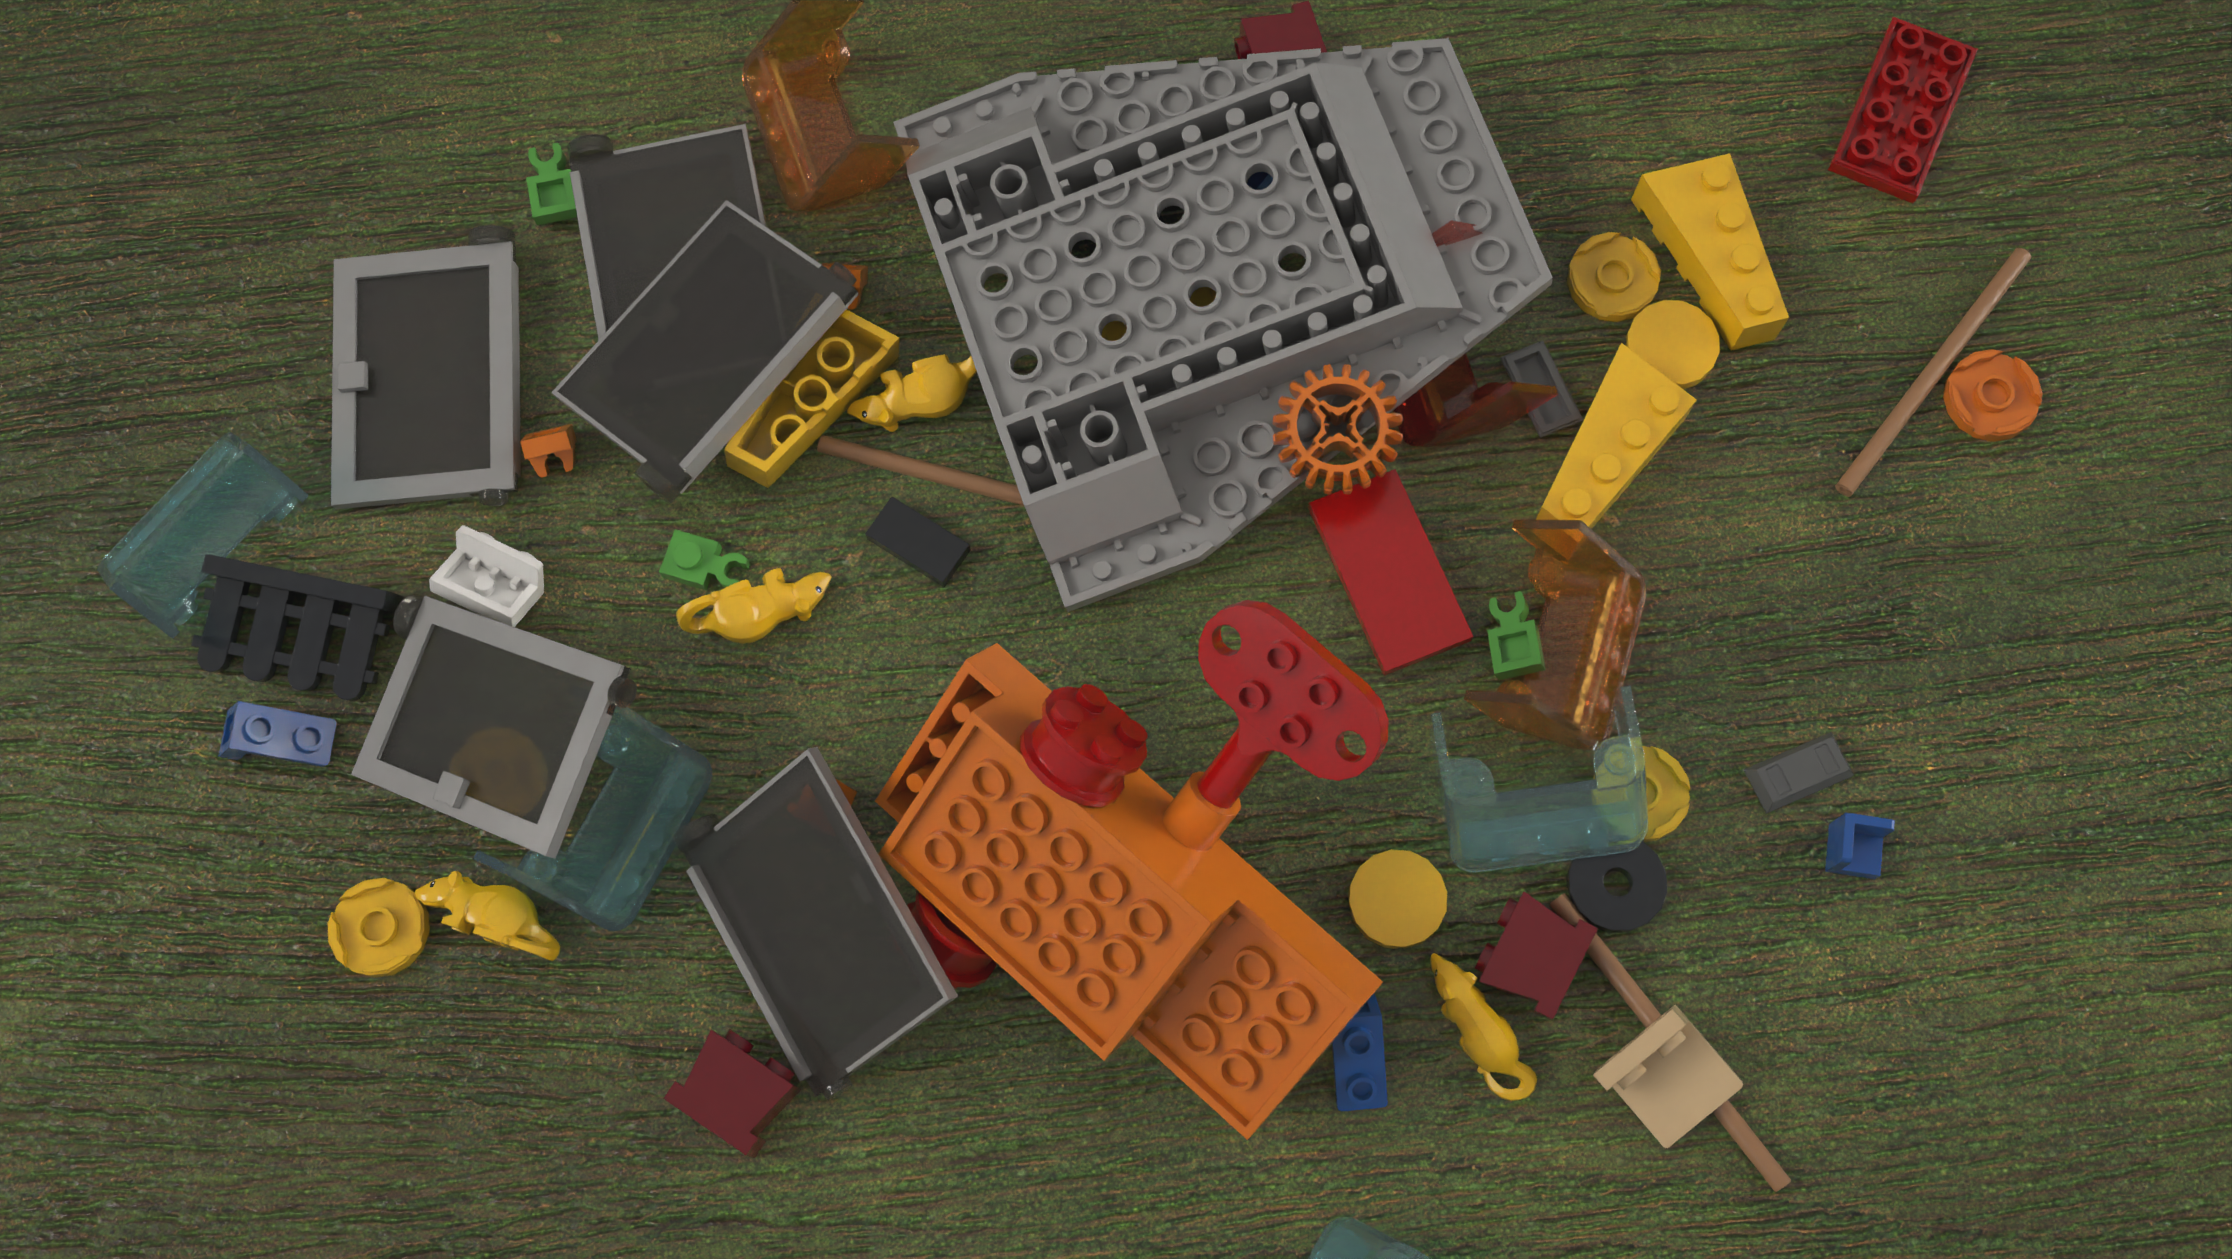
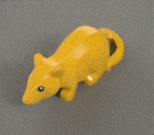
[847,354,977,432]
[676,568,832,644]
[415,871,560,961]
[1430,953,1537,1101]

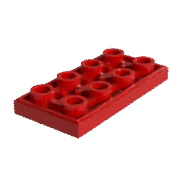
[1828,17,1978,203]
[1308,469,1474,676]

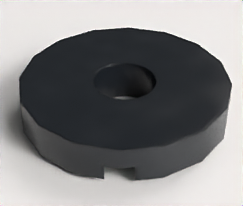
[1566,834,1667,933]

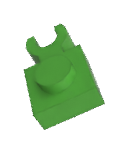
[526,142,577,226]
[659,529,750,591]
[1487,591,1546,680]

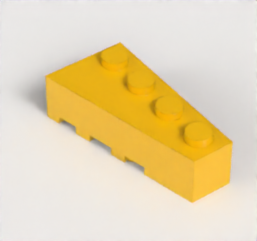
[1631,153,1789,351]
[724,294,900,488]
[1533,343,1697,554]

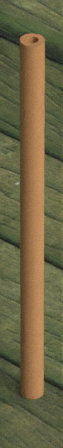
[1835,247,2031,497]
[817,435,1024,506]
[1549,893,1791,1192]

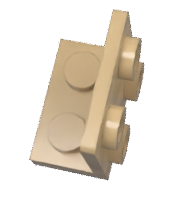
[1593,1004,1743,1148]

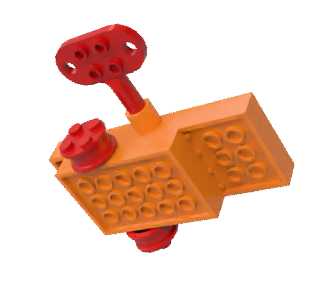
[875,600,1389,1140]

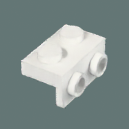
[429,525,544,627]

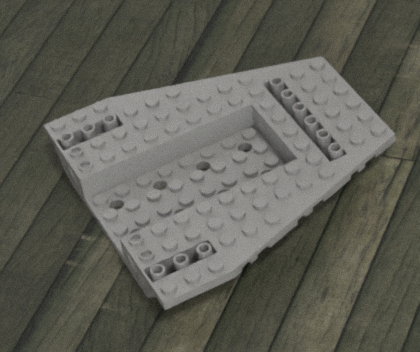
[893,38,1553,612]

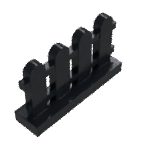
[191,554,404,701]

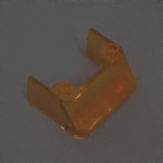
[742,0,920,212]
[1464,520,1646,751]

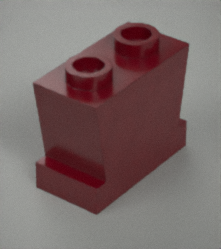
[1234,0,1327,59]
[1474,891,1598,1021]
[663,1029,801,1158]

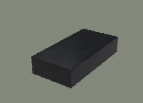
[865,497,971,588]

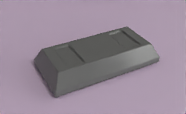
[1501,341,1583,439]
[1744,732,1854,814]

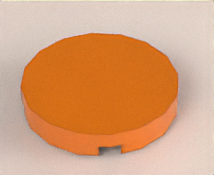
[1943,349,2043,442]

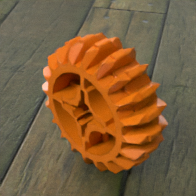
[1273,364,1403,494]

